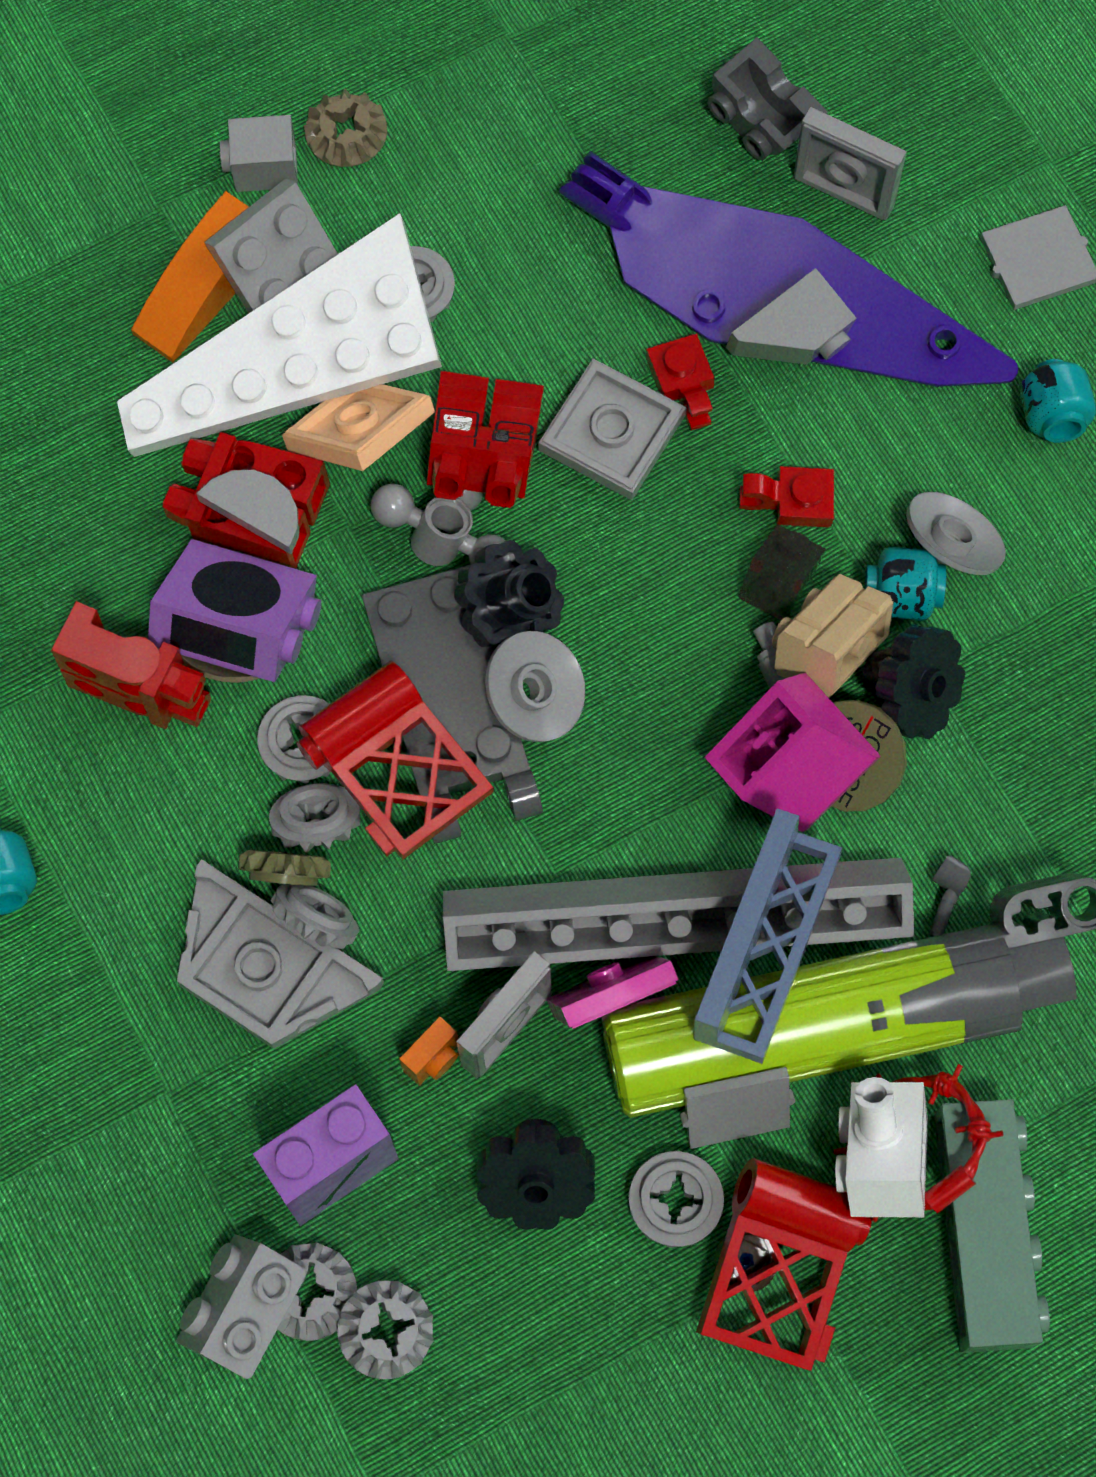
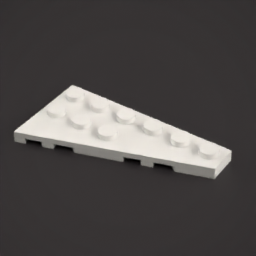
[117,214,442,457]

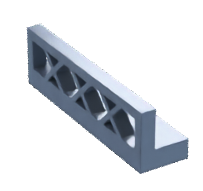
[694,808,842,1064]

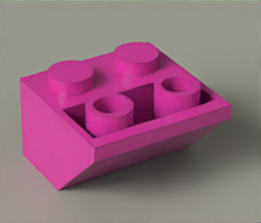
[704,672,881,832]

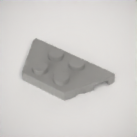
[177,859,384,1049]

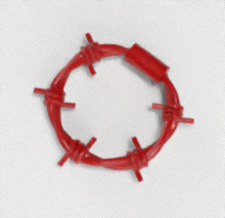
[834,1064,1004,1223]

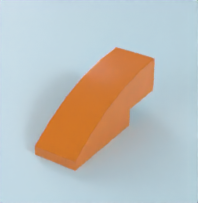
[131,191,249,363]

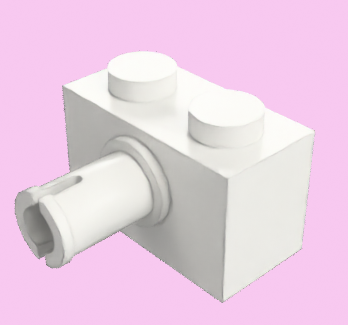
[835,1077,928,1218]

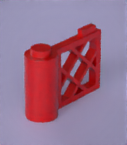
[296,661,494,860]
[696,1158,872,1371]

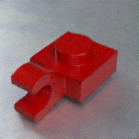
[646,334,715,431]
[739,466,834,528]

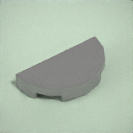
[196,470,299,554]

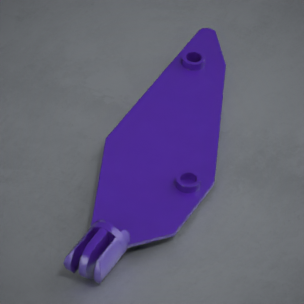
[559,151,1018,387]

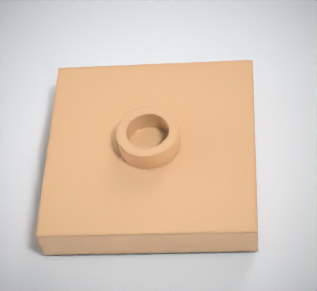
[282,384,435,471]

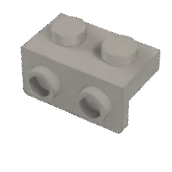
[176,1234,307,1379]

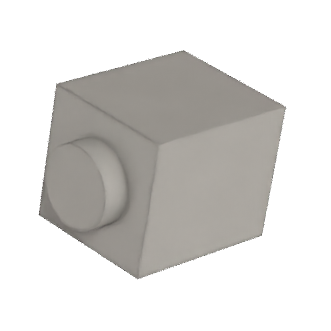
[220,115,298,192]

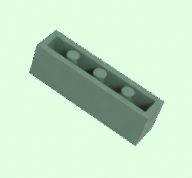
[934,1099,1050,1353]

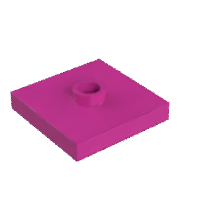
[546,956,679,1029]

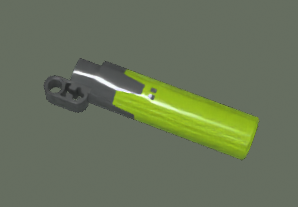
[601,873,1096,1118]

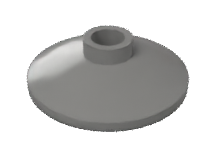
[906,492,1006,575]
[485,631,585,742]

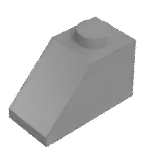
[726,268,856,365]

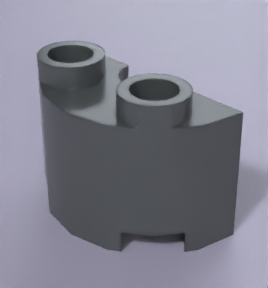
[707,37,828,161]

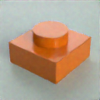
[399,1017,459,1086]

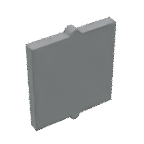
[980,205,1096,310]
[680,1067,795,1149]

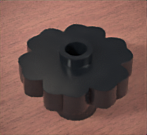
[454,540,564,647]
[862,625,965,739]
[476,1119,595,1230]

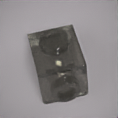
[739,524,826,620]

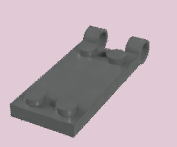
[362,567,543,844]

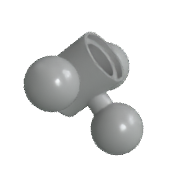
[371,484,506,566]

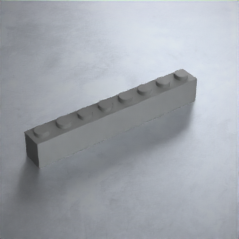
[443,858,914,971]

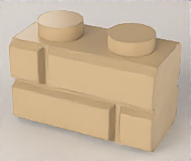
[772,574,894,698]

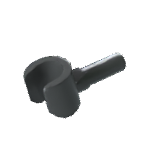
[928,855,971,937]

